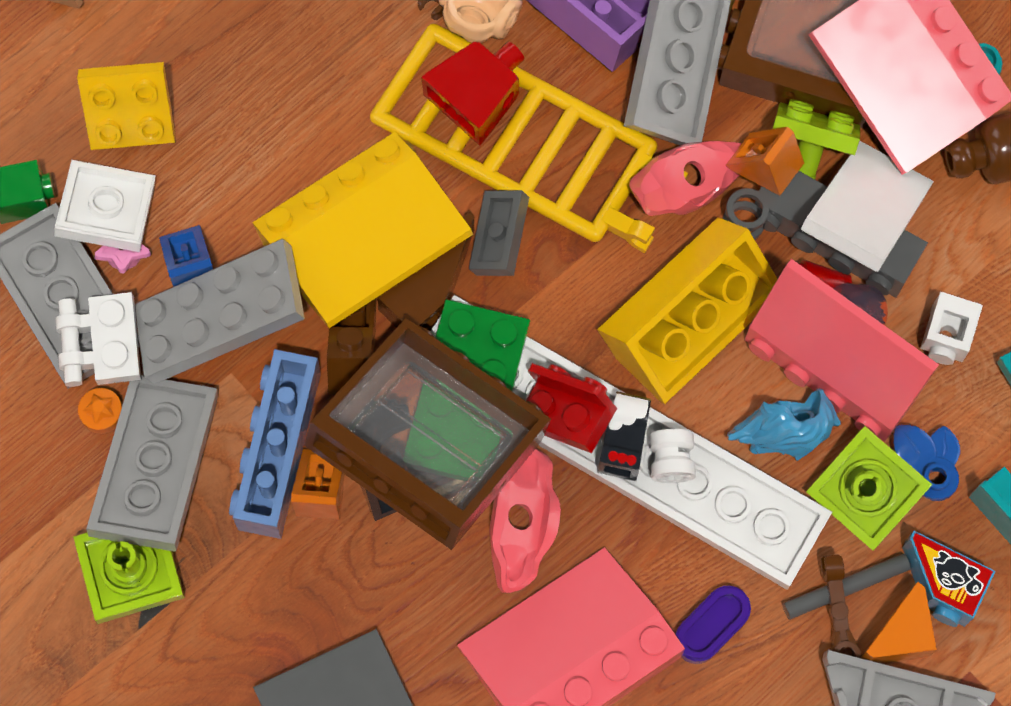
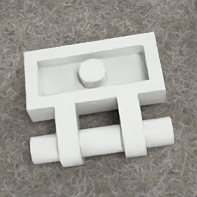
[55,292,142,387]

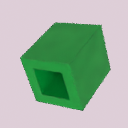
[0,160,55,224]

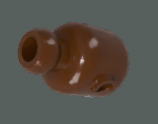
[945,112,1011,185]

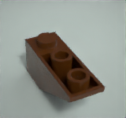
[377,212,474,331]
[327,298,377,395]

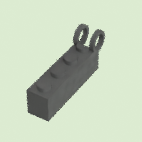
[723,171,928,298]

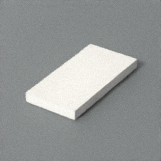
[801,141,934,272]

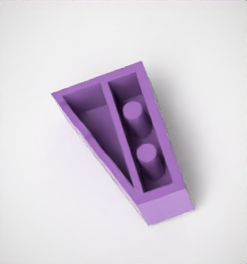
[527,0,650,72]

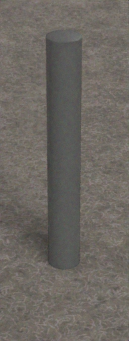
[782,554,911,620]

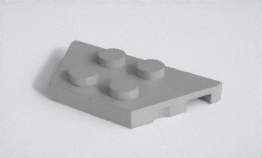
[822,650,996,706]

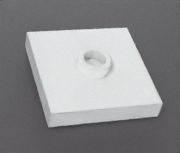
[54,160,156,252]

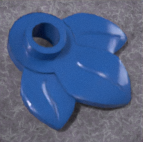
[893,425,960,501]

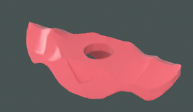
[629,141,742,216]
[489,449,561,593]

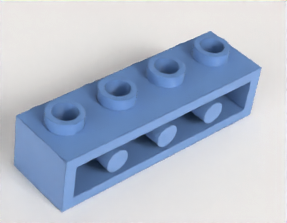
[229,349,321,539]

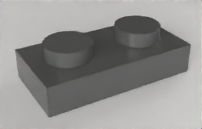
[469,190,529,276]

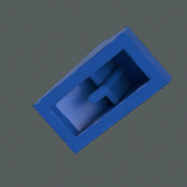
[159,225,213,287]

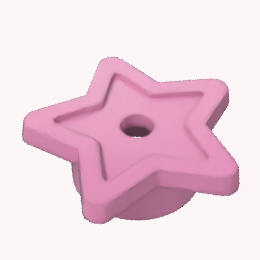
[95,244,151,273]

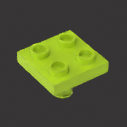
[773,99,860,179]
[806,426,933,551]
[73,533,185,624]

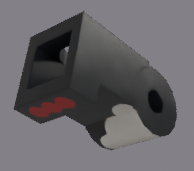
[597,391,651,481]

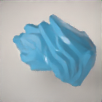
[727,388,841,461]

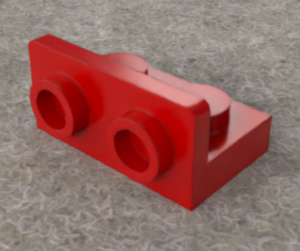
[526,363,617,454]

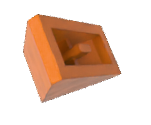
[726,127,804,196]
[291,449,344,520]
[861,582,937,664]

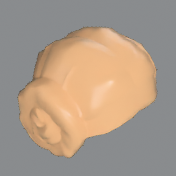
[439,0,523,43]

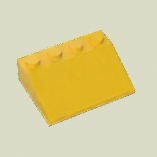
[252,132,473,328]

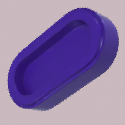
[675,586,751,664]

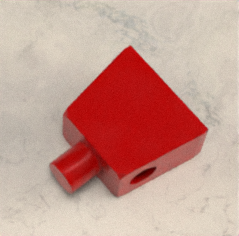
[421,41,525,146]

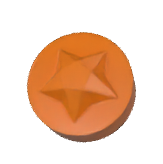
[78,388,122,434]

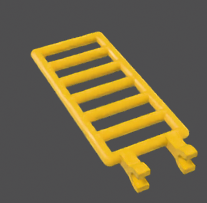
[370,23,688,253]

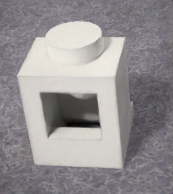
[920,292,983,365]

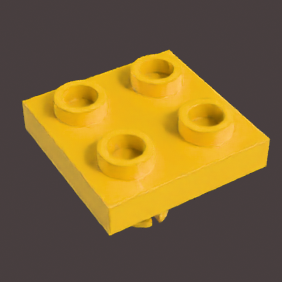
[77,62,175,150]

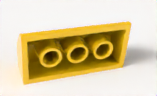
[597,217,778,404]

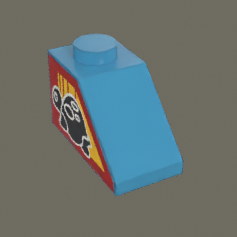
[902,531,996,627]

